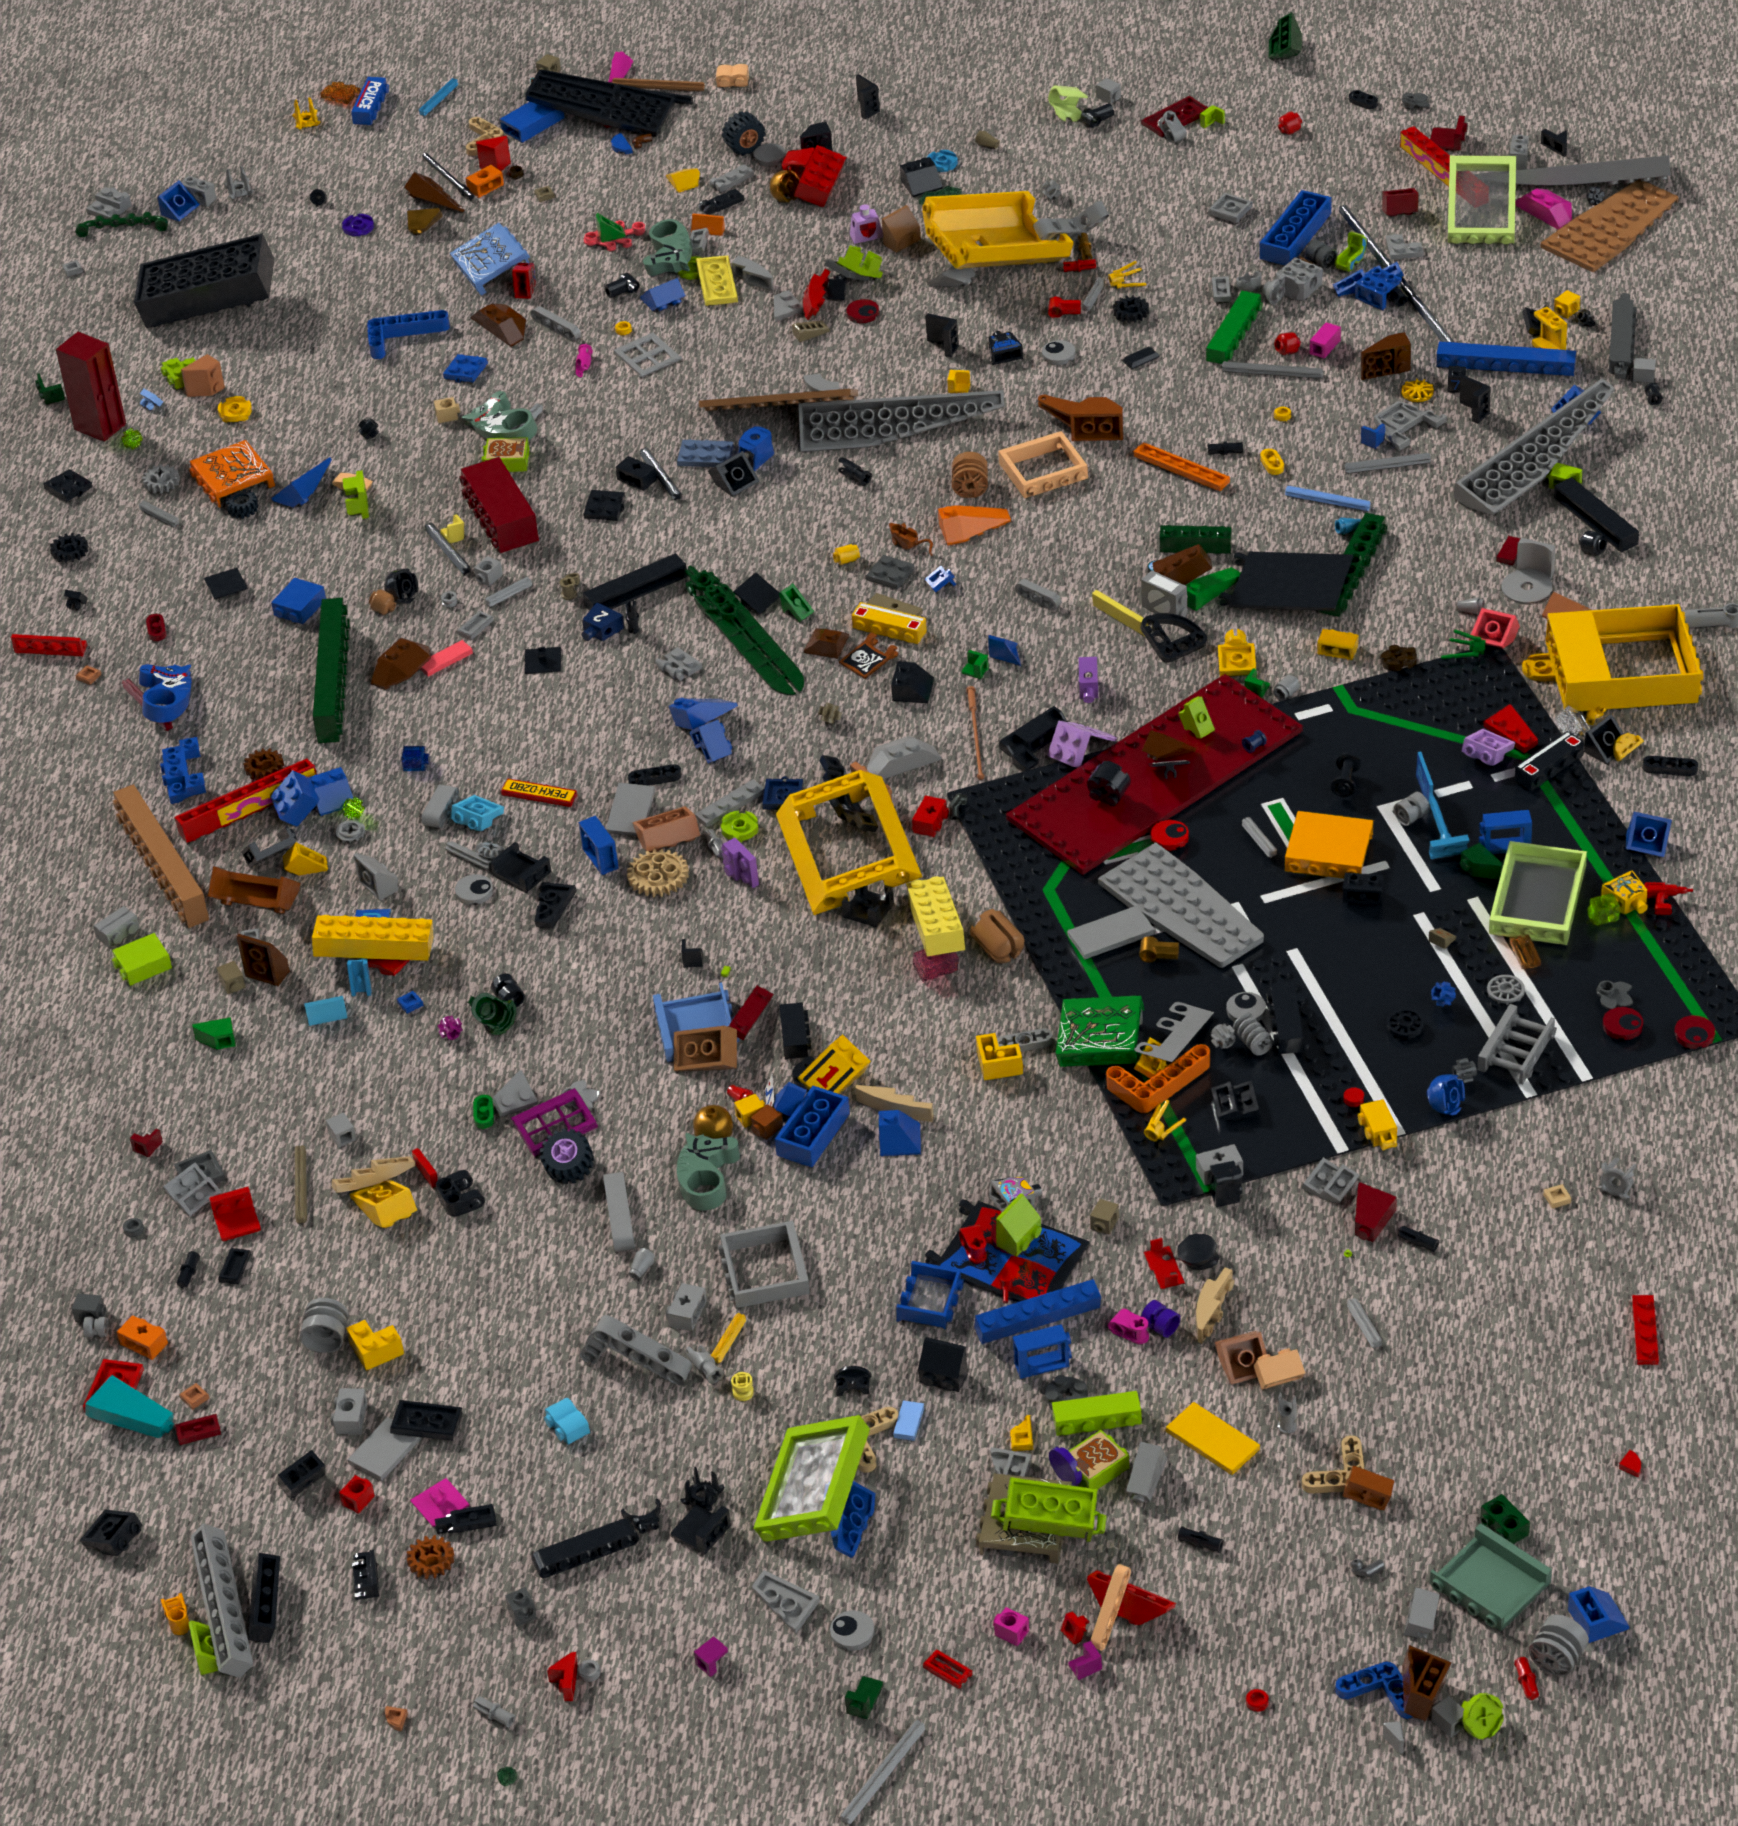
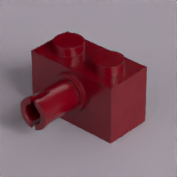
[1382,188,1419,217]

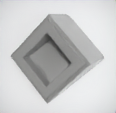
[1383,1721,1404,1754]

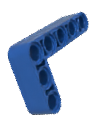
[367,310,450,359]

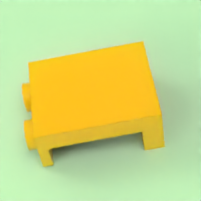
[1532,307,1567,350]

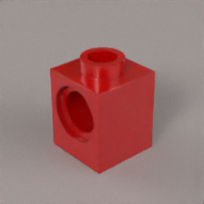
[339,1475,375,1514]

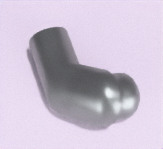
[1351,1559,1385,1577]

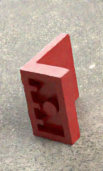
[209,1186,261,1241]

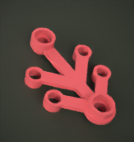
[584,220,645,251]

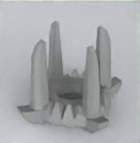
[224,166,254,199]
[1598,1158,1636,1200]

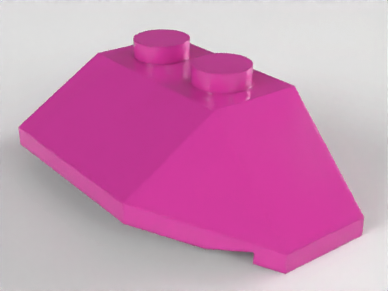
[1515,188,1572,230]

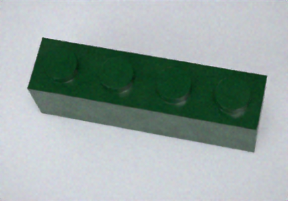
[1159,525,1232,554]

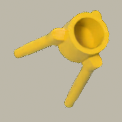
[1108,261,1147,289]
[1144,1100,1186,1141]

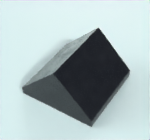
[1584,713,1624,764]

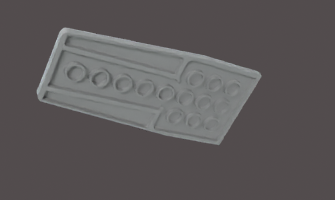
[1098,843,1264,968]

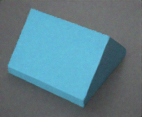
[304,996,347,1026]

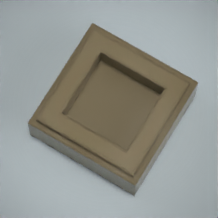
[534,186,555,202]

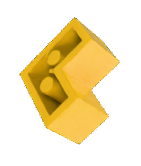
[976,1033,1023,1081]
[346,1320,404,1371]

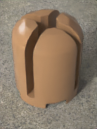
[970,909,1025,964]

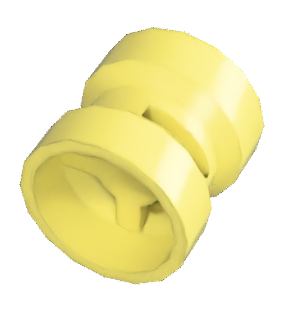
[731,1372,754,1401]

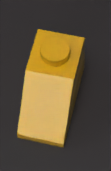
[283,842,328,876]

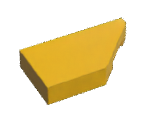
[1010,1415,1033,1451]

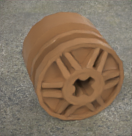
[951,452,988,498]

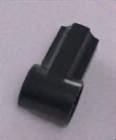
[1081,103,1115,128]
[604,273,640,298]
[1386,283,1408,307]

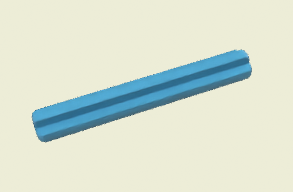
[419,78,458,116]

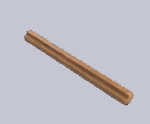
[612,78,705,91]

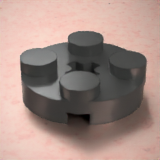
[1045,1375,1088,1410]

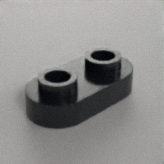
[1349,90,1378,109]

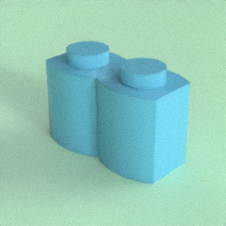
[544,1397,590,1445]

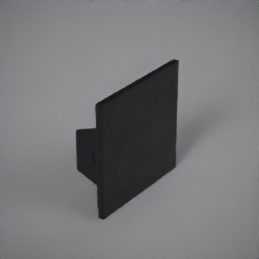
[204,568,248,599]
[733,572,780,615]

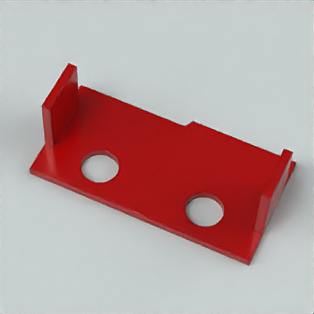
[1143,1238,1185,1289]

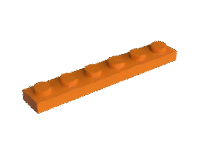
[1133,442,1230,491]

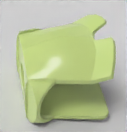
[1048,85,1088,122]

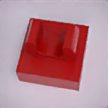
[1060,1611,1090,1644]

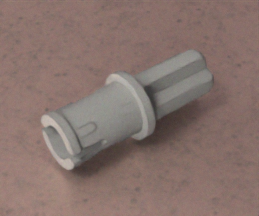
[704,829,723,859]
[473,1696,516,1728]

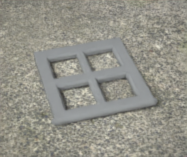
[614,332,682,378]

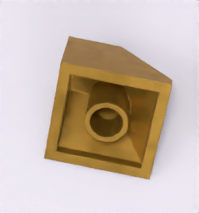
[407,208,443,235]

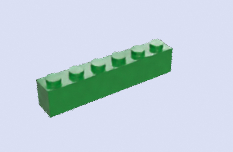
[1206,291,1263,364]

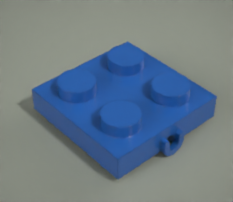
[443,354,488,383]

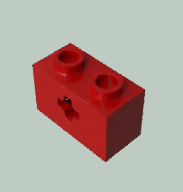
[912,795,949,837]

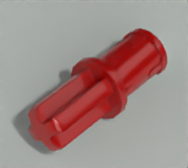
[1063,259,1096,272]
[1514,1657,1539,1700]

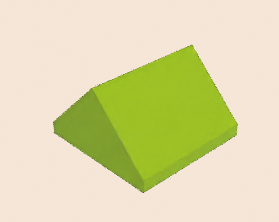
[189,1620,218,1675]

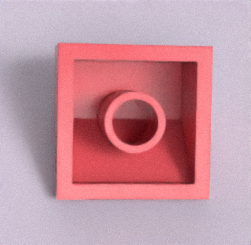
[1469,608,1520,649]

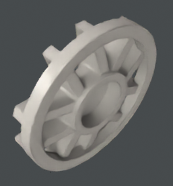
[1487,975,1525,1005]

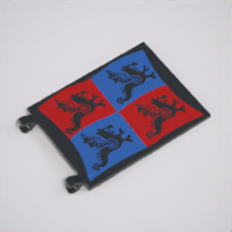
[925,1199,1090,1302]

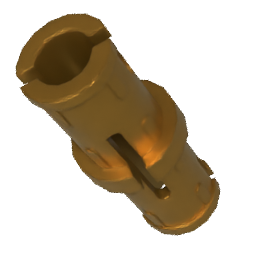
[1078,233,1093,260]

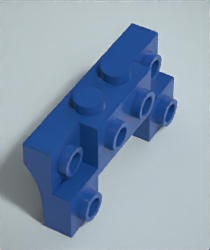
[160,737,206,804]

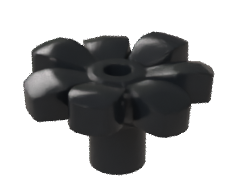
[1586,186,1605,206]

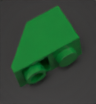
[192,1017,236,1050]

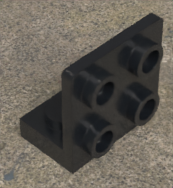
[856,74,880,119]
[925,313,959,358]
[1460,375,1491,424]
[671,1505,731,1555]

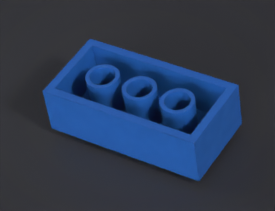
[775,1086,850,1168]

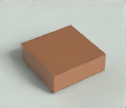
[76,665,101,685]
[179,1383,209,1410]

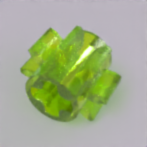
[121,428,143,450]
[342,796,365,820]

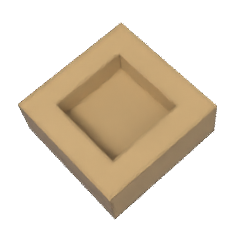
[1543,1184,1571,1209]

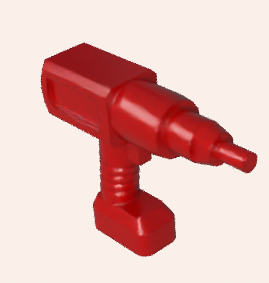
[1644,882,1693,915]

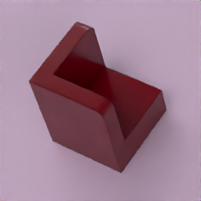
[130,1128,163,1157]

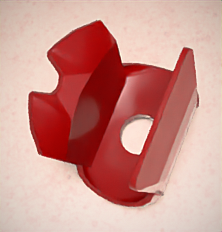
[782,148,815,179]

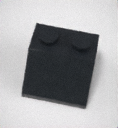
[900,157,943,197]
[891,661,935,704]
[918,1337,968,1392]

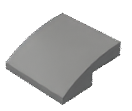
[1302,1157,1360,1204]
[163,1162,221,1217]

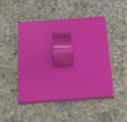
[410,1478,470,1528]

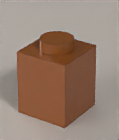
[751,1104,783,1140]

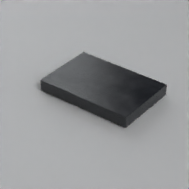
[390,1400,462,1441]

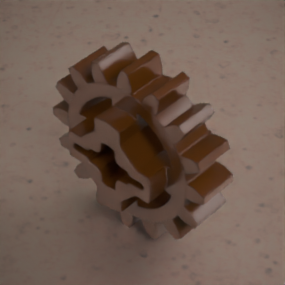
[243,748,284,780]

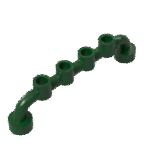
[75,212,168,237]

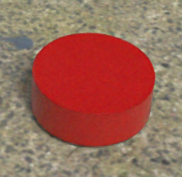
[1344,1088,1364,1107]
[1246,1689,1269,1712]

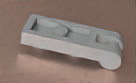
[709,164,754,193]

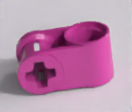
[1108,1308,1149,1344]

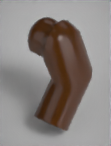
[632,134,652,149]

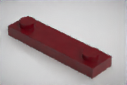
[728,985,774,1041]

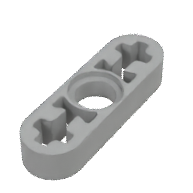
[1015,579,1062,610]
[997,1028,1053,1052]

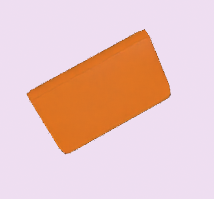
[691,213,725,236]

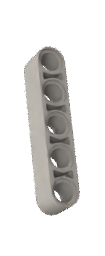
[603,1172,635,1252]

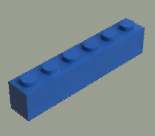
[974,1279,1101,1344]

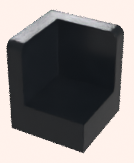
[681,939,703,968]

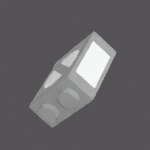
[1141,570,1188,617]

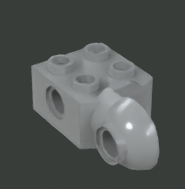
[1263,258,1323,305]

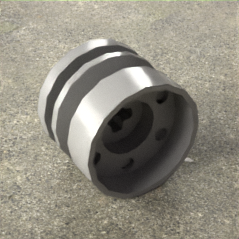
[300,1298,349,1353]
[1529,1614,1589,1676]

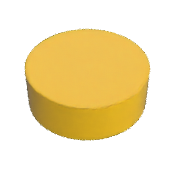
[615,321,632,335]
[1274,407,1291,421]

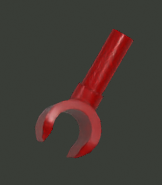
[1000,1275,1012,1304]

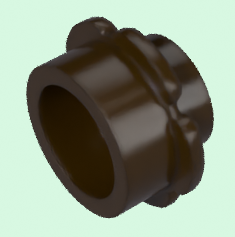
[509,166,524,179]

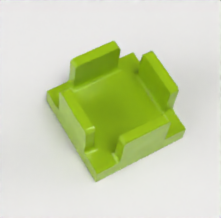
[837,245,883,278]
[342,470,369,519]

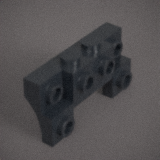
[999,706,1068,771]

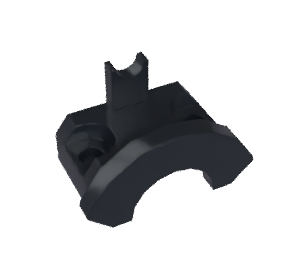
[834,1366,872,1396]

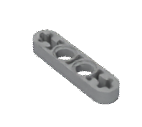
[531,306,581,342]

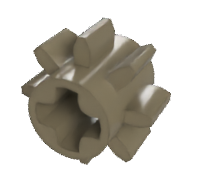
[818,702,842,724]

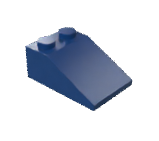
[668,698,738,730]

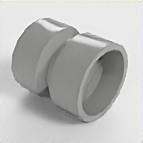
[1393,792,1430,826]

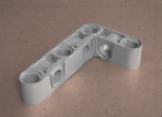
[1033,201,1109,240]
[580,1315,692,1385]

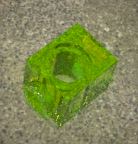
[1588,893,1620,925]

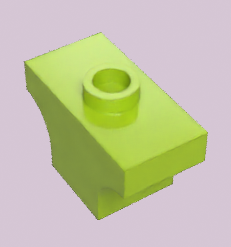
[1546,463,1582,489]
[1178,696,1215,738]

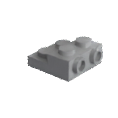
[86,187,132,219]

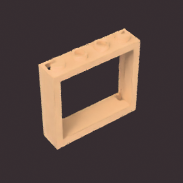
[998,431,1088,498]

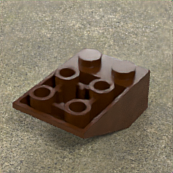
[1361,332,1411,380]

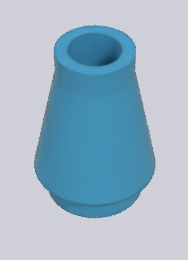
[1335,517,1361,535]

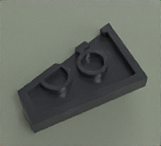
[534,882,577,929]

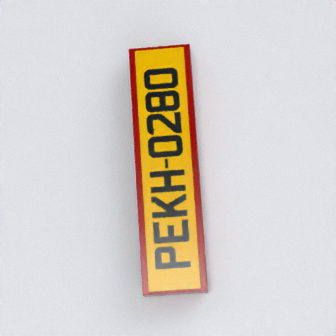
[501,778,577,807]

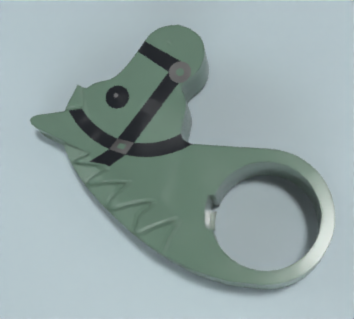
[643,219,693,276]
[676,1133,740,1211]

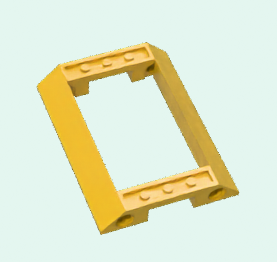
[776,770,922,915]

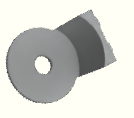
[1501,538,1556,604]

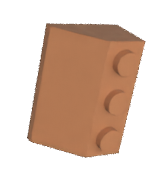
[632,806,700,853]

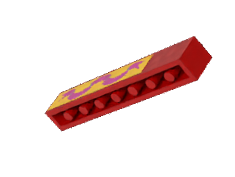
[1400,126,1489,208]
[174,758,317,843]

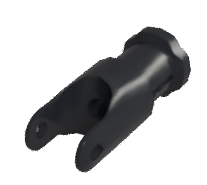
[838,457,872,486]

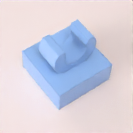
[140,388,163,410]

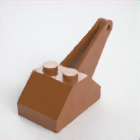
[1038,394,1124,441]

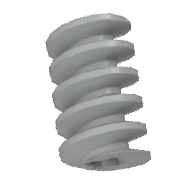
[1233,1012,1273,1055]

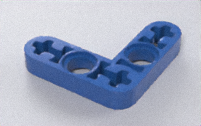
[1335,1662,1412,1719]

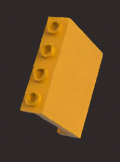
[1285,811,1373,879]

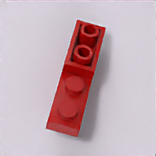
[803,268,831,320]

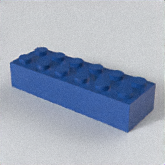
[1259,190,1332,266]

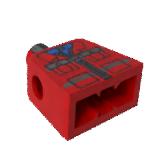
[512,263,536,299]

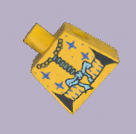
[1601,870,1648,914]

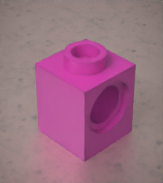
[993,1607,1029,1646]

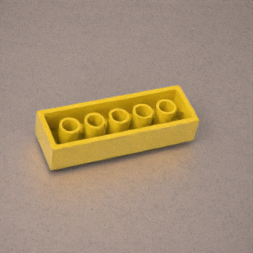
[312,915,433,961]

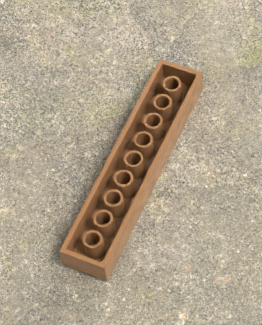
[112,784,209,928]

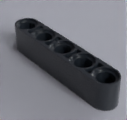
[531,1518,639,1578]

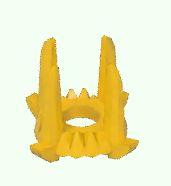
[292,97,321,129]

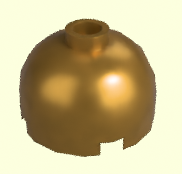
[770,170,800,202]
[693,1105,733,1139]

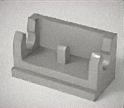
[1404,1587,1440,1639]

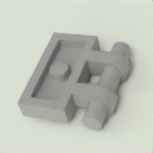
[655,647,702,681]

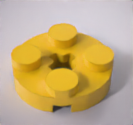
[218,396,252,423]

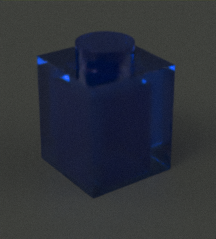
[401,746,430,771]

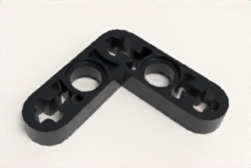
[628,764,682,786]

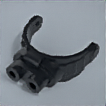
[621,1499,661,1534]

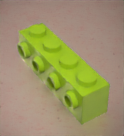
[1052,1391,1142,1436]

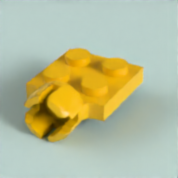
[1218,629,1256,676]

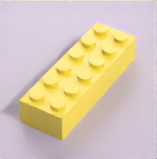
[906,876,965,956]

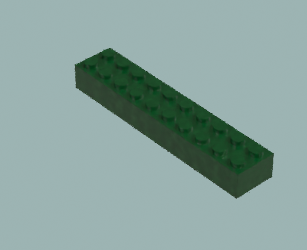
[313,598,351,743]

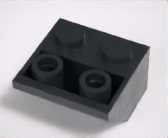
[799,122,833,151]

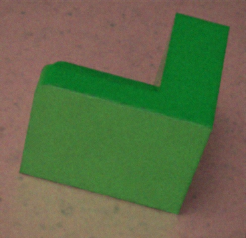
[962,650,989,679]
[1244,668,1270,698]

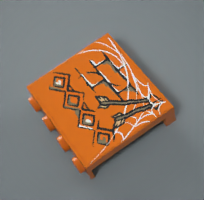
[189,440,275,508]

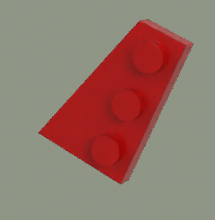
[1484,704,1538,754]

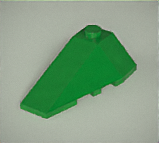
[1185,567,1241,611]

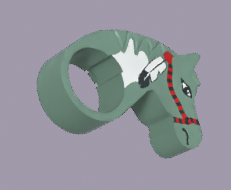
[462,391,538,441]

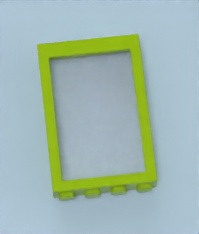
[753,1415,870,1542]

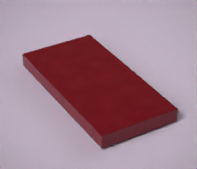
[1141,96,1208,137]

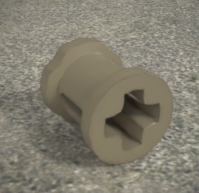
[559,577,577,600]

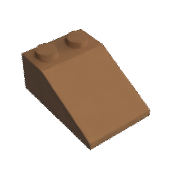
[674,1026,737,1071]

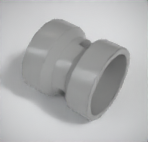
[83,1317,109,1338]

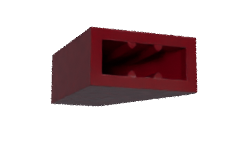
[1355,1182,1397,1242]

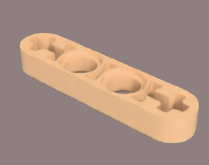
[1090,1564,1131,1651]

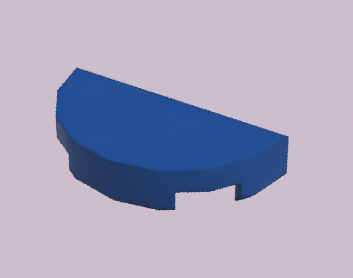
[611,133,633,154]

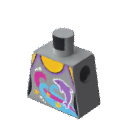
[989,1176,1042,1212]

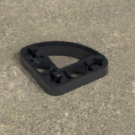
[1140,613,1207,663]

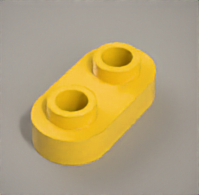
[1260,448,1284,475]

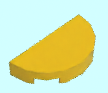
[1613,733,1644,761]

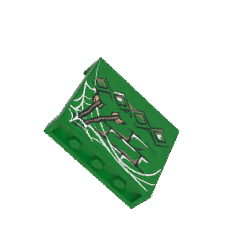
[1056,996,1145,1067]

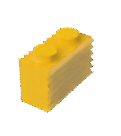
[1317,629,1359,660]

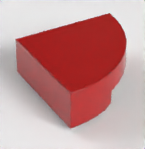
[1619,1450,1641,1478]

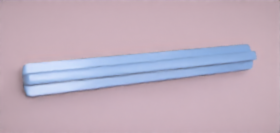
[1285,486,1371,511]

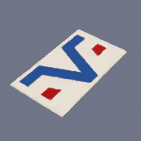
[765,1075,774,1107]

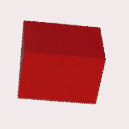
[476,135,511,171]

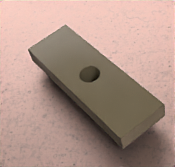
[867,593,923,616]

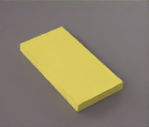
[696,255,738,306]

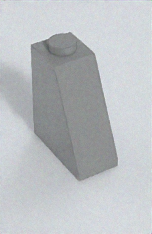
[1126,1442,1167,1503]

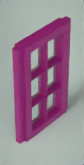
[511,1088,598,1157]

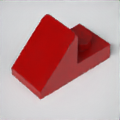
[547,1652,578,1701]

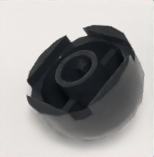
[384,568,418,604]

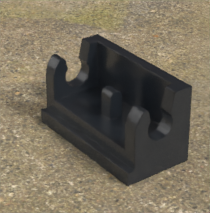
[352,1549,380,1600]

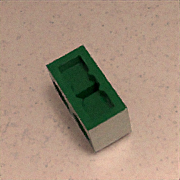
[1480,1494,1530,1544]

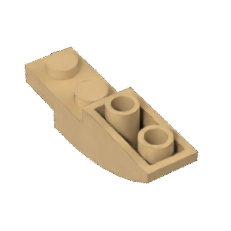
[1196,1267,1234,1344]

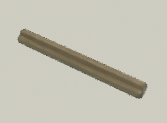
[295,1145,307,1224]

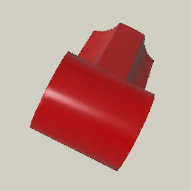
[1048,296,1081,318]

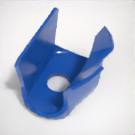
[738,426,774,471]

